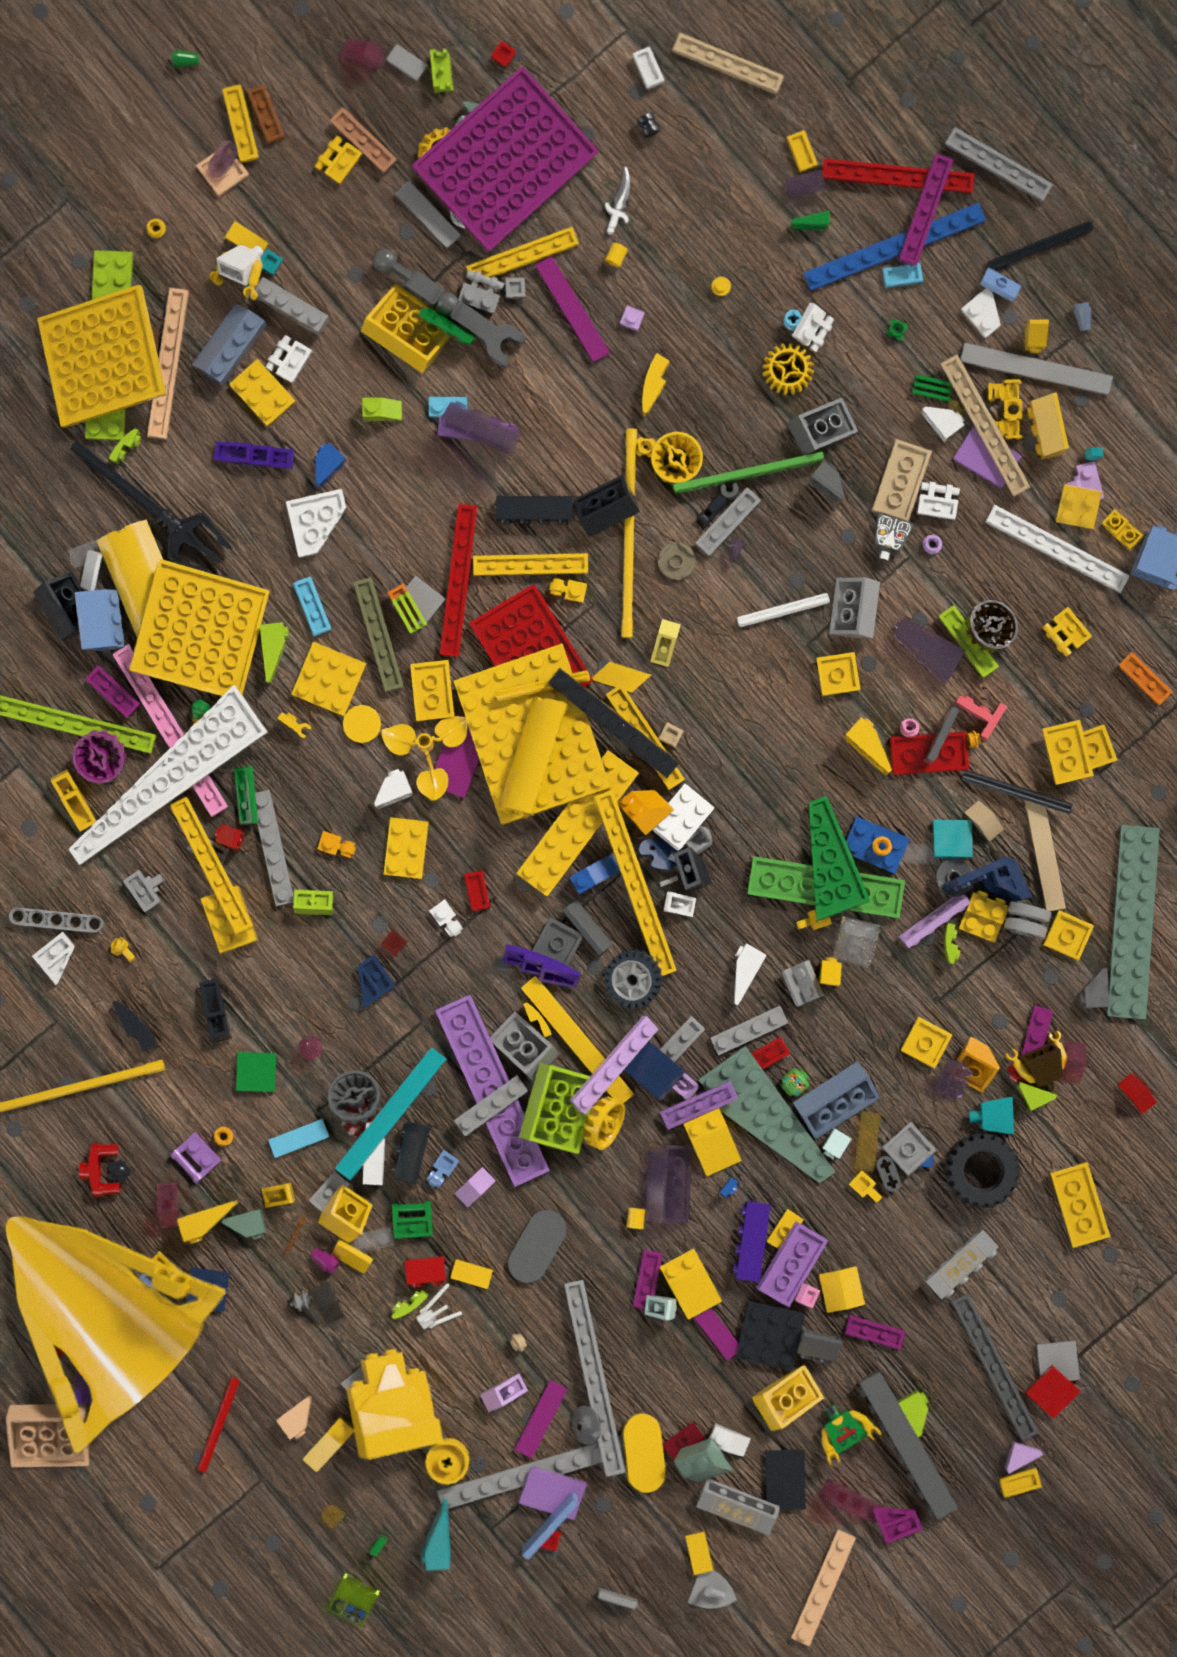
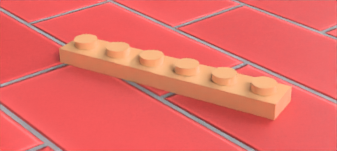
[791,1529,856,1646]

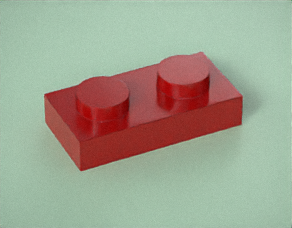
[751,1036,791,1069]

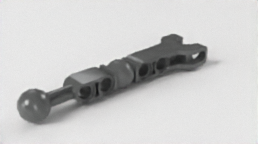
[373,249,526,368]

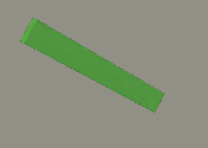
[673,452,824,494]

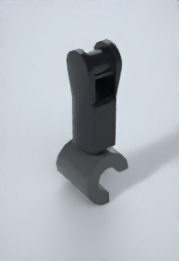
[696,482,739,527]

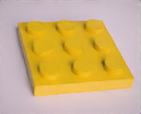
[291,642,367,716]

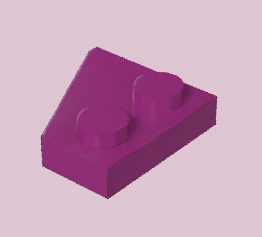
[872,1507,922,1544]

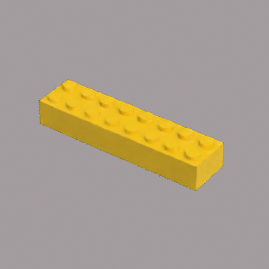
[516,750,639,897]

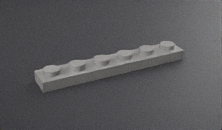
[945,127,1053,202]
[255,790,294,906]

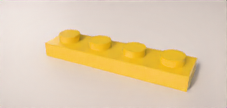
[222,84,259,163]

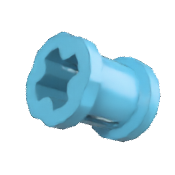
[784,310,802,331]

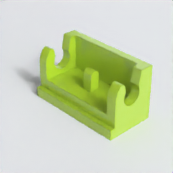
[430,49,453,93]
[293,890,334,915]

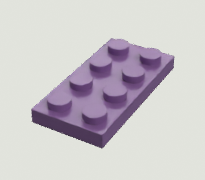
[756,1221,828,1307]

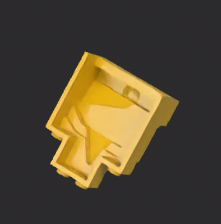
[346,1349,443,1459]

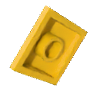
[819,1266,865,1313]

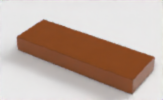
[247,85,285,145]

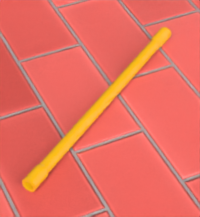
[621,429,637,638]
[0,1060,165,1112]

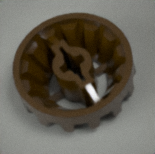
[965,600,1018,653]

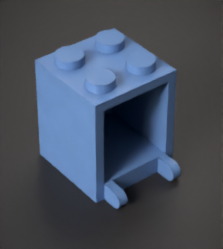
[1130,525,1177,590]

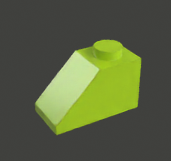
[362,398,402,421]
[897,1390,929,1437]

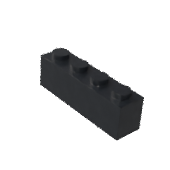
[496,496,573,525]

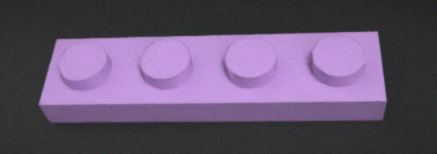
[898,894,970,948]

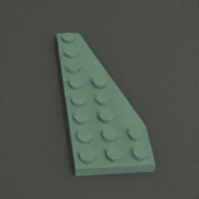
[698,1046,835,1183]

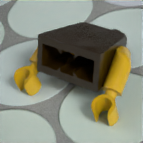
[1005,1031,1067,1092]

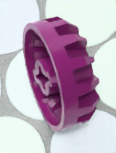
[73,730,127,783]

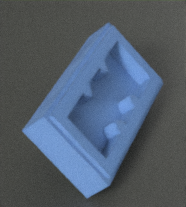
[980,267,1021,302]

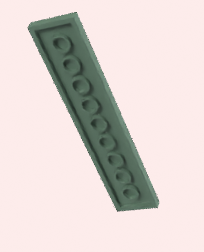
[1107,825,1160,1019]

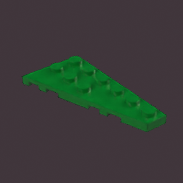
[808,796,870,922]

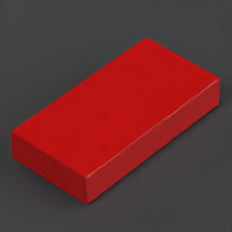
[464,870,491,912]

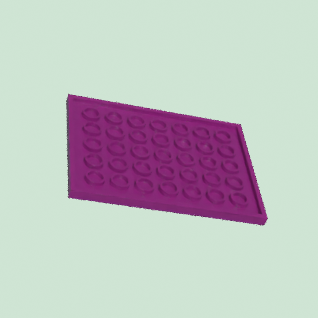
[411,66,599,252]

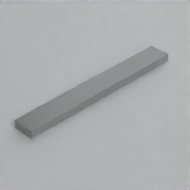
[961,343,1113,396]

